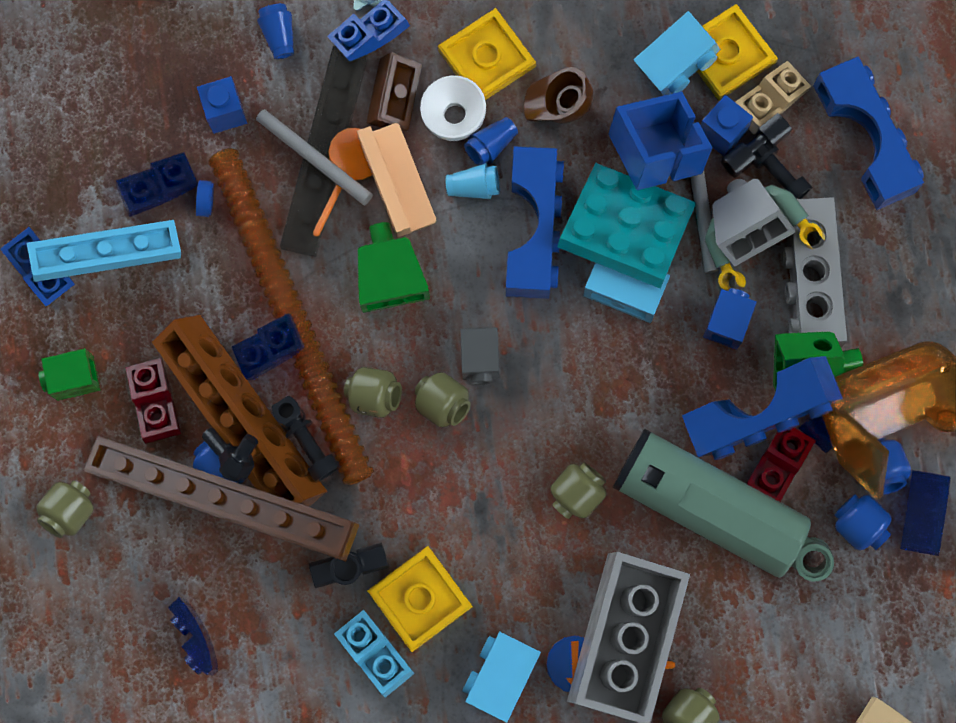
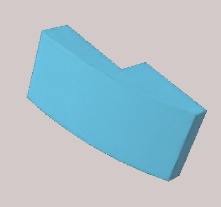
[334,610,415,698]

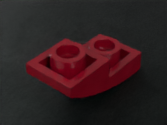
[125,358,181,444]
[746,428,816,502]

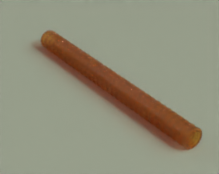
[208,148,374,485]

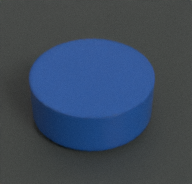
[196,180,214,217]

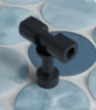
[721,113,813,199]
[272,396,341,483]
[309,542,389,588]

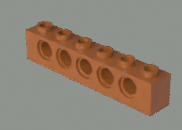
[152,315,327,507]

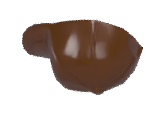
[524,67,593,124]

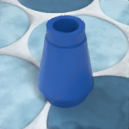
[257,3,295,59]
[464,117,518,166]

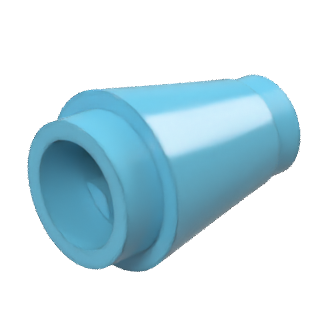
[445,163,500,199]

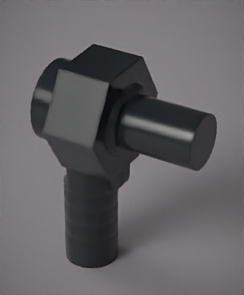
[202,428,258,481]

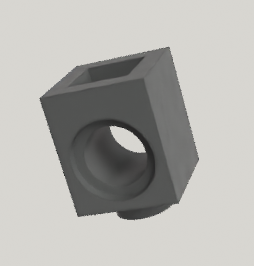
[460,327,499,385]

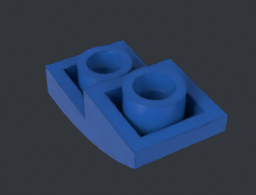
[327,0,410,61]
[0,227,75,306]

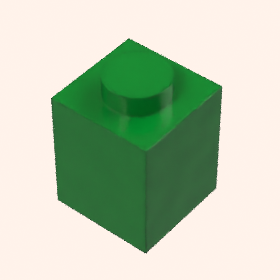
[39,348,101,401]

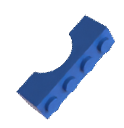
[813,56,924,210]
[506,146,564,299]
[682,356,843,460]

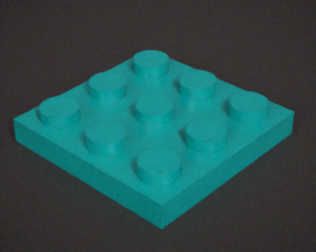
[557,163,696,289]

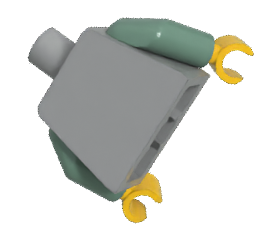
[705,179,825,291]

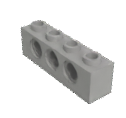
[782,197,847,347]

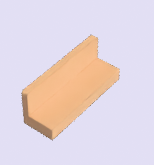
[357,123,436,238]

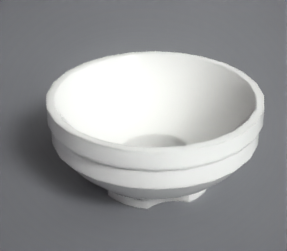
[420,75,486,141]

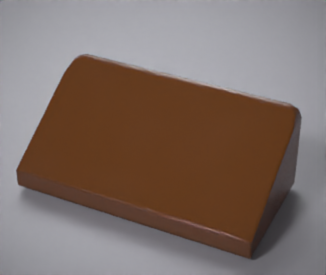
[366,52,422,131]

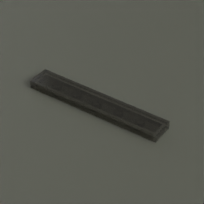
[280,46,368,257]

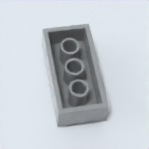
[567,552,690,723]

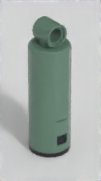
[612,429,834,582]

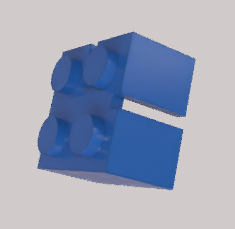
[608,91,712,190]

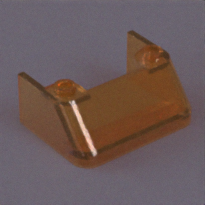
[822,341,956,500]

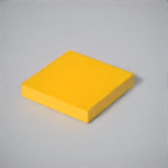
[697,4,778,101]
[438,8,536,100]
[367,546,473,653]

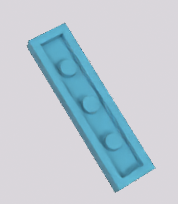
[27,220,181,282]

